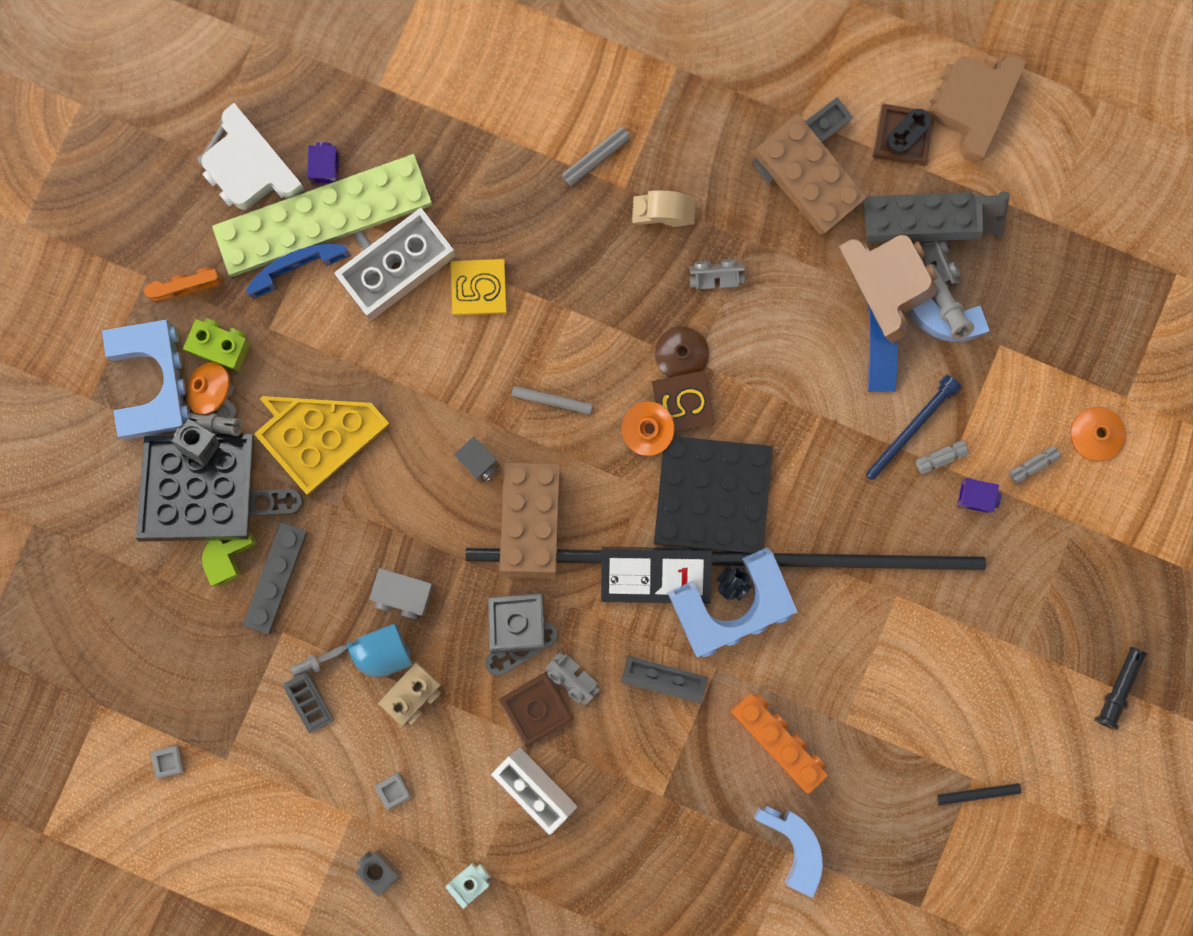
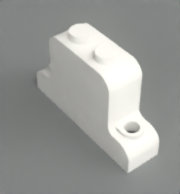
[201,103,306,210]

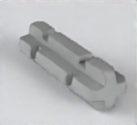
[916,440,969,474]
[1009,446,1061,484]

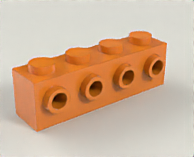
[729,692,828,795]

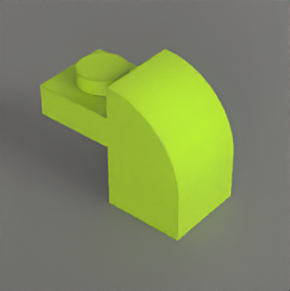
[202,533,257,587]

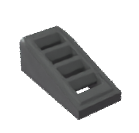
[282,671,334,733]

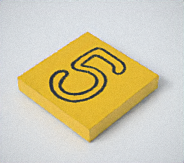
[451,259,507,316]

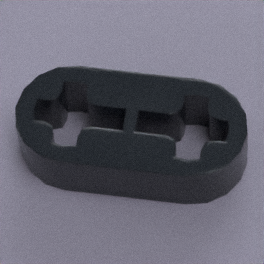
[886,108,931,155]

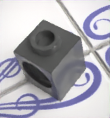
[172,419,220,467]
[355,850,401,897]

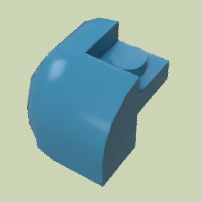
[346,624,413,678]

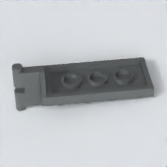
[863,191,1010,243]

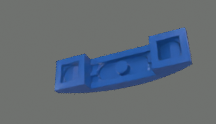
[246,244,351,300]
[867,302,898,392]

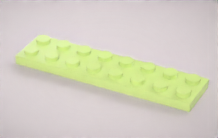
[212,154,432,277]

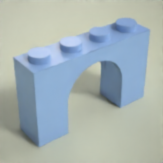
[102,320,191,440]
[667,548,797,657]

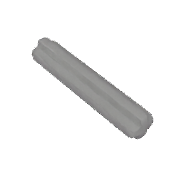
[562,127,630,186]

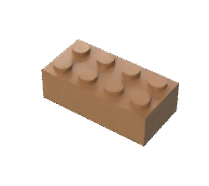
[751,113,867,234]
[500,463,560,579]

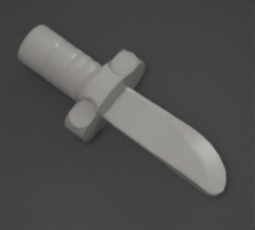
[290,645,347,677]

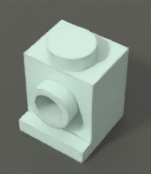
[445,862,491,909]

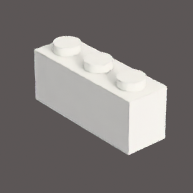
[491,747,578,835]

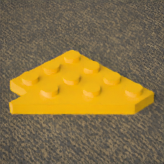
[254,396,390,496]

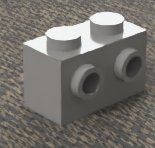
[369,568,434,620]

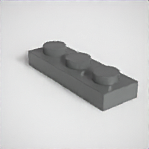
[621,656,707,704]

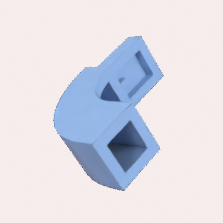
[908,299,990,342]
[754,806,822,898]

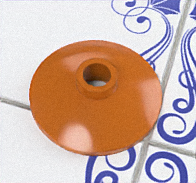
[186,362,230,415]
[622,401,675,456]
[1071,407,1126,461]

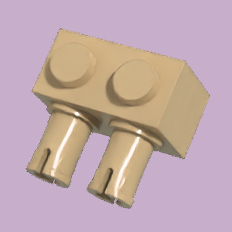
[378,662,442,726]

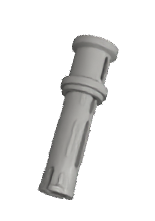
[931,264,974,340]

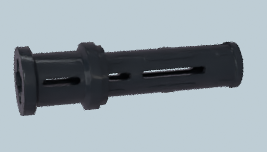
[1094,647,1147,731]

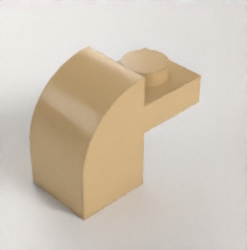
[632,191,696,227]

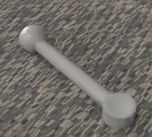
[197,118,224,165]

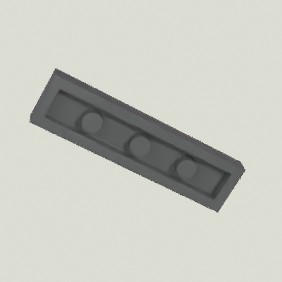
[752,97,853,184]
[243,522,308,634]

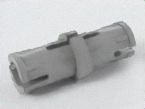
[189,413,243,436]

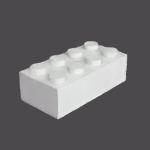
[334,208,456,321]

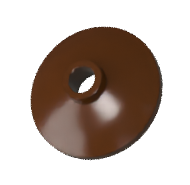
[655,327,709,377]

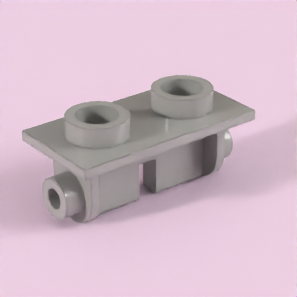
[920,240,961,288]
[689,259,745,290]
[545,652,600,706]

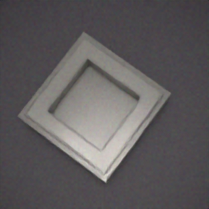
[150,745,185,779]
[374,772,412,810]

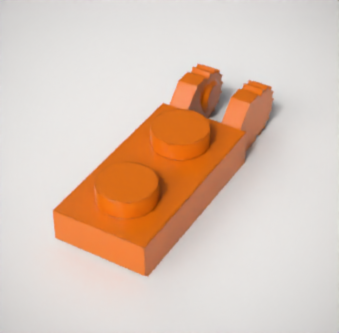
[143,267,224,303]

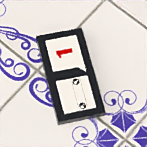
[601,547,712,604]

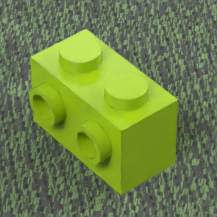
[183,318,251,372]

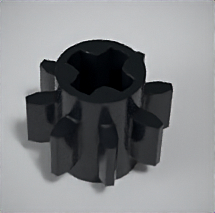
[716,566,752,601]

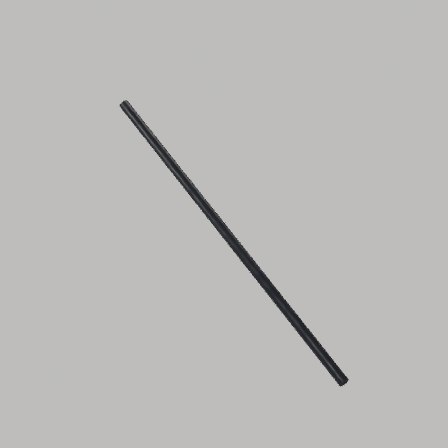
[466,548,986,570]

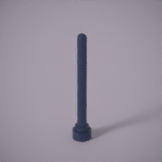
[866,374,963,480]

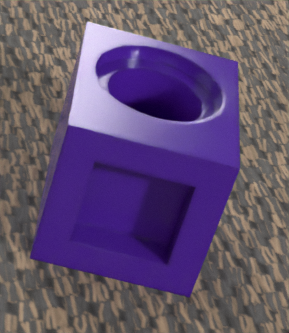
[307,142,339,184]
[956,478,1002,514]

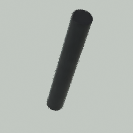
[937,783,1022,806]

